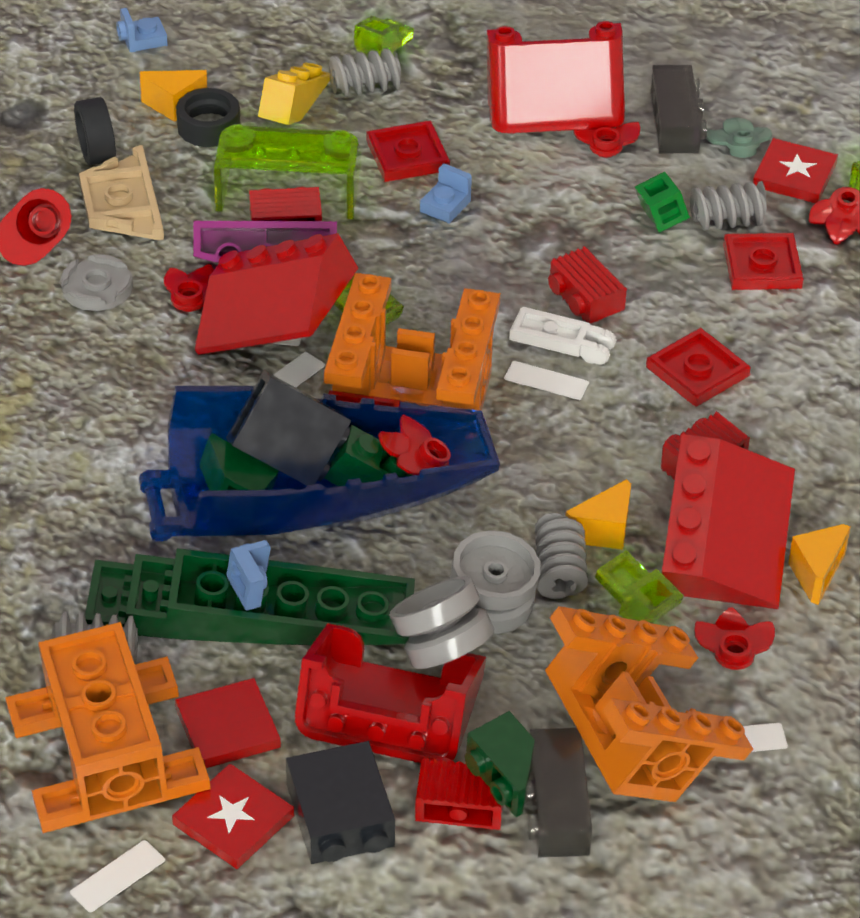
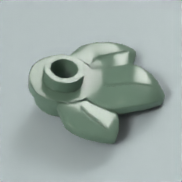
[704,117,772,158]

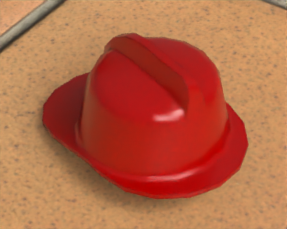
[0,188,72,266]

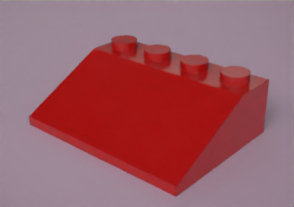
[195,233,359,355]
[659,434,795,609]

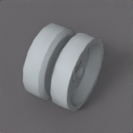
[449,530,540,634]
[389,576,495,669]

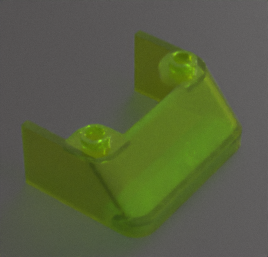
[214,124,361,219]

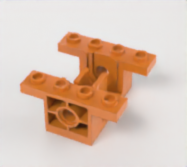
[324,273,501,422]
[545,606,753,802]
[5,622,211,833]

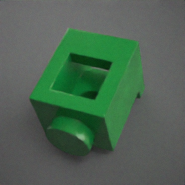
[634,171,690,233]

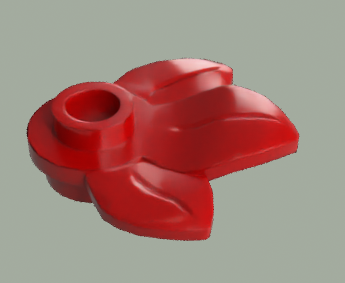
[573,122,641,158]
[809,187,860,245]
[164,264,214,312]
[378,414,451,475]
[694,607,775,670]

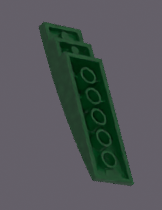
[85,548,415,645]

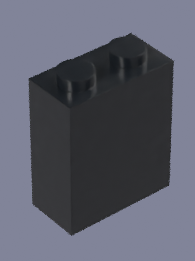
[226,370,351,488]
[286,741,395,864]

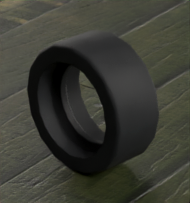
[176,88,241,147]
[74,97,116,165]

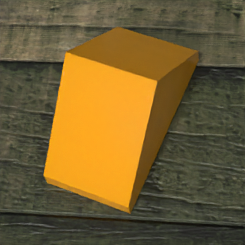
[140,70,208,122]
[565,479,631,550]
[788,524,851,605]

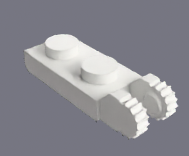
[509,307,617,365]

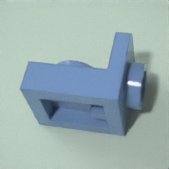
[116,8,168,52]
[420,163,472,224]
[227,540,271,610]

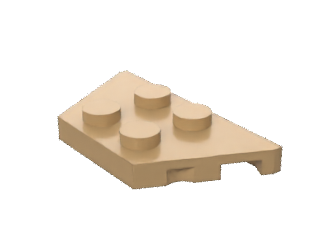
[79,145,164,240]

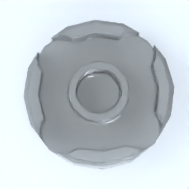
[60,254,133,311]

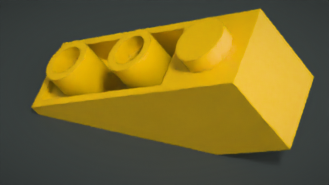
[258,62,330,125]

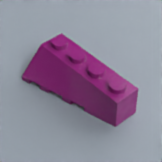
[193,221,337,263]

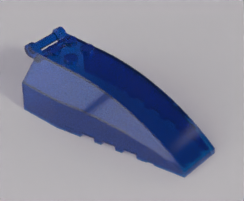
[138,386,500,542]

